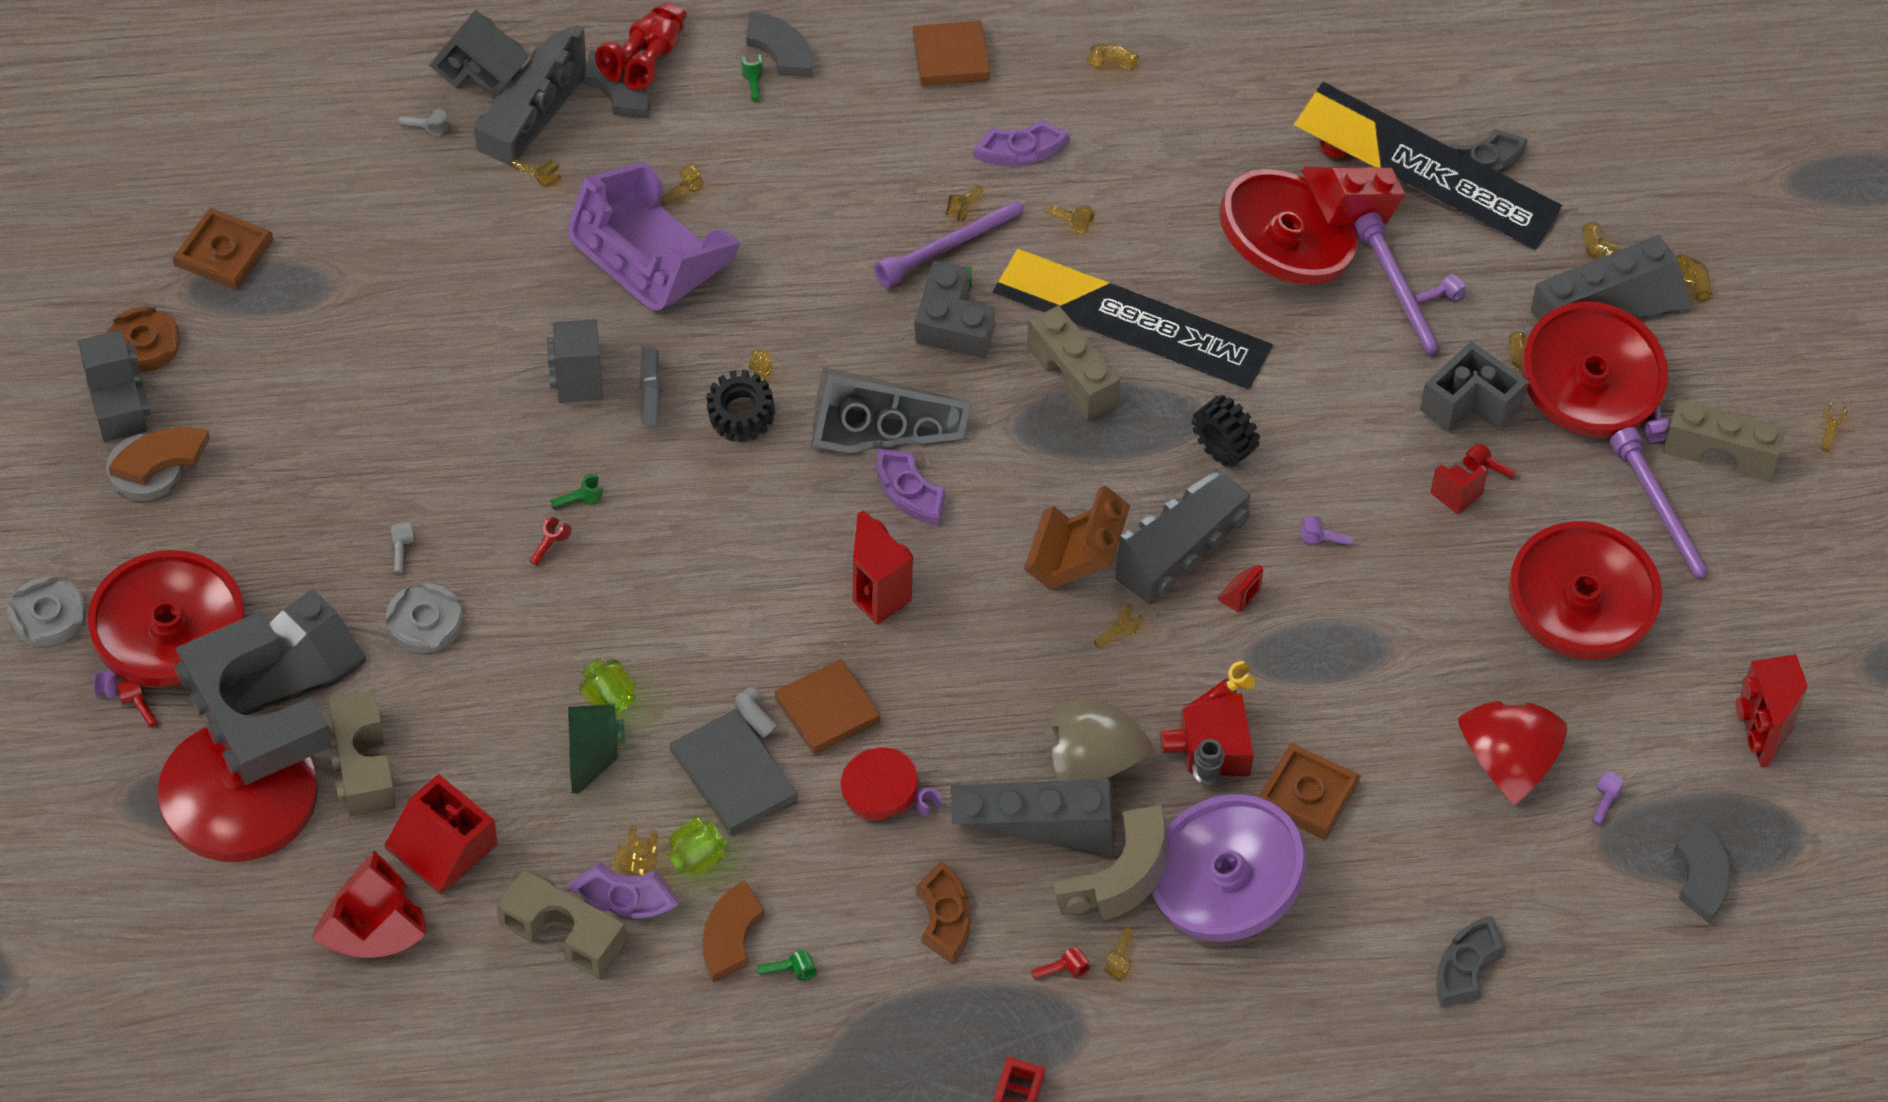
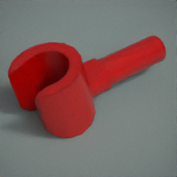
[1462,444,1516,479]
[529,517,571,566]
[117,680,158,728]
[1031,947,1090,980]

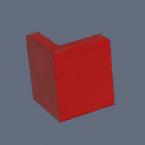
[1430,464,1488,515]

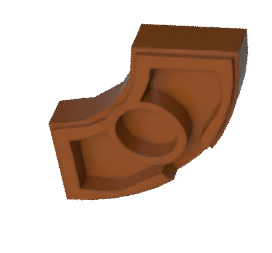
[108,427,210,485]
[916,861,971,965]
[703,880,764,982]

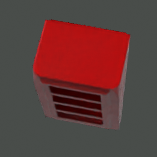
[993,1056,1046,1102]

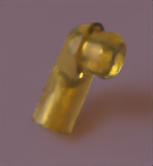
[1676,254,1713,302]

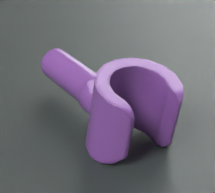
[1414,274,1466,304]
[1644,404,1669,443]
[1300,515,1354,546]
[93,670,120,698]
[1592,770,1623,826]
[916,787,941,816]

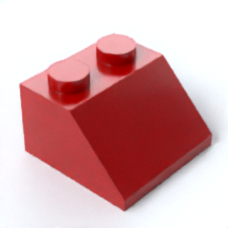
[1302,166,1405,224]

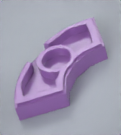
[973,119,1070,166]
[877,449,945,526]
[567,861,681,919]

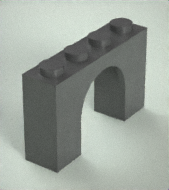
[174,611,332,785]

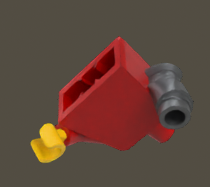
[1160,661,1255,785]

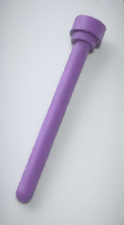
[874,201,1023,289]
[1354,212,1439,356]
[1610,427,1707,579]

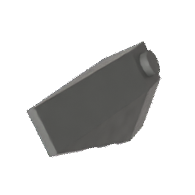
[811,367,972,453]
[224,589,366,715]

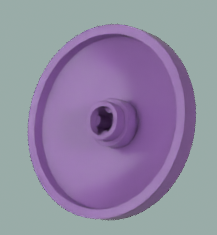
[1152,794,1307,942]

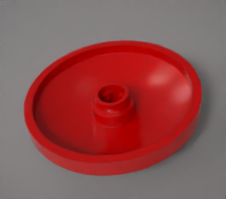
[1219,169,1357,285]
[1521,302,1668,437]
[1508,521,1662,660]
[88,550,245,687]
[158,727,318,862]

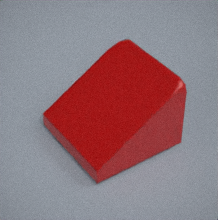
[1218,564,1264,613]

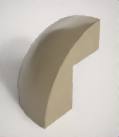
[1050,698,1155,781]

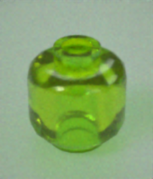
[579,658,637,717]
[666,817,728,877]

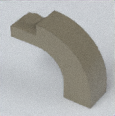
[1053,804,1169,921]

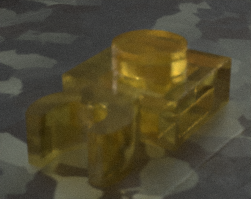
[611,826,658,876]

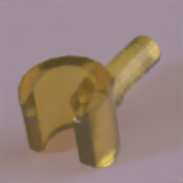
[511,160,561,187]
[660,163,703,206]
[945,185,983,221]
[1044,204,1095,233]
[748,349,773,381]
[1821,403,1848,452]
[1093,604,1143,648]
[1104,928,1133,981]

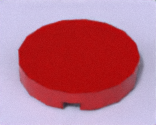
[840,747,920,821]

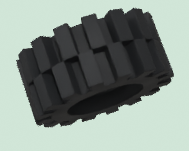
[706,370,775,442]
[1191,395,1260,467]

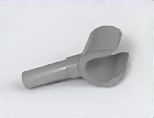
[399,109,451,137]
[391,521,414,575]

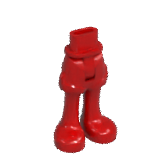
[595,3,687,90]

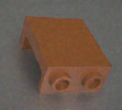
[1024,486,1131,590]

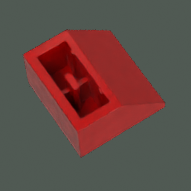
[852,510,914,625]
[1736,654,1808,767]
[384,774,497,894]

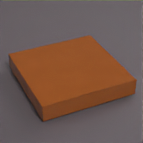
[913,20,990,85]
[173,207,273,290]
[775,659,881,755]
[1258,743,1361,840]

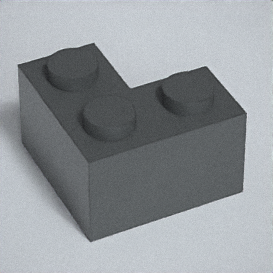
[429,10,530,97]
[914,260,995,359]
[547,319,603,403]
[77,330,151,442]
[1420,341,1529,430]

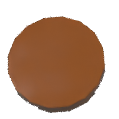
[106,306,180,372]

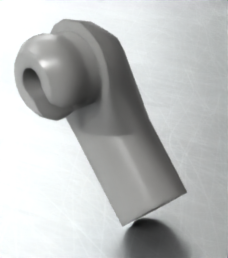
[735,687,778,739]

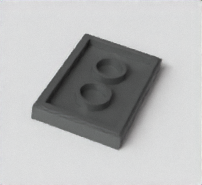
[670,709,798,836]

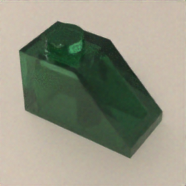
[568,704,625,794]

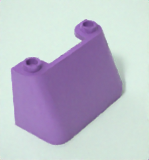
[568,162,740,311]

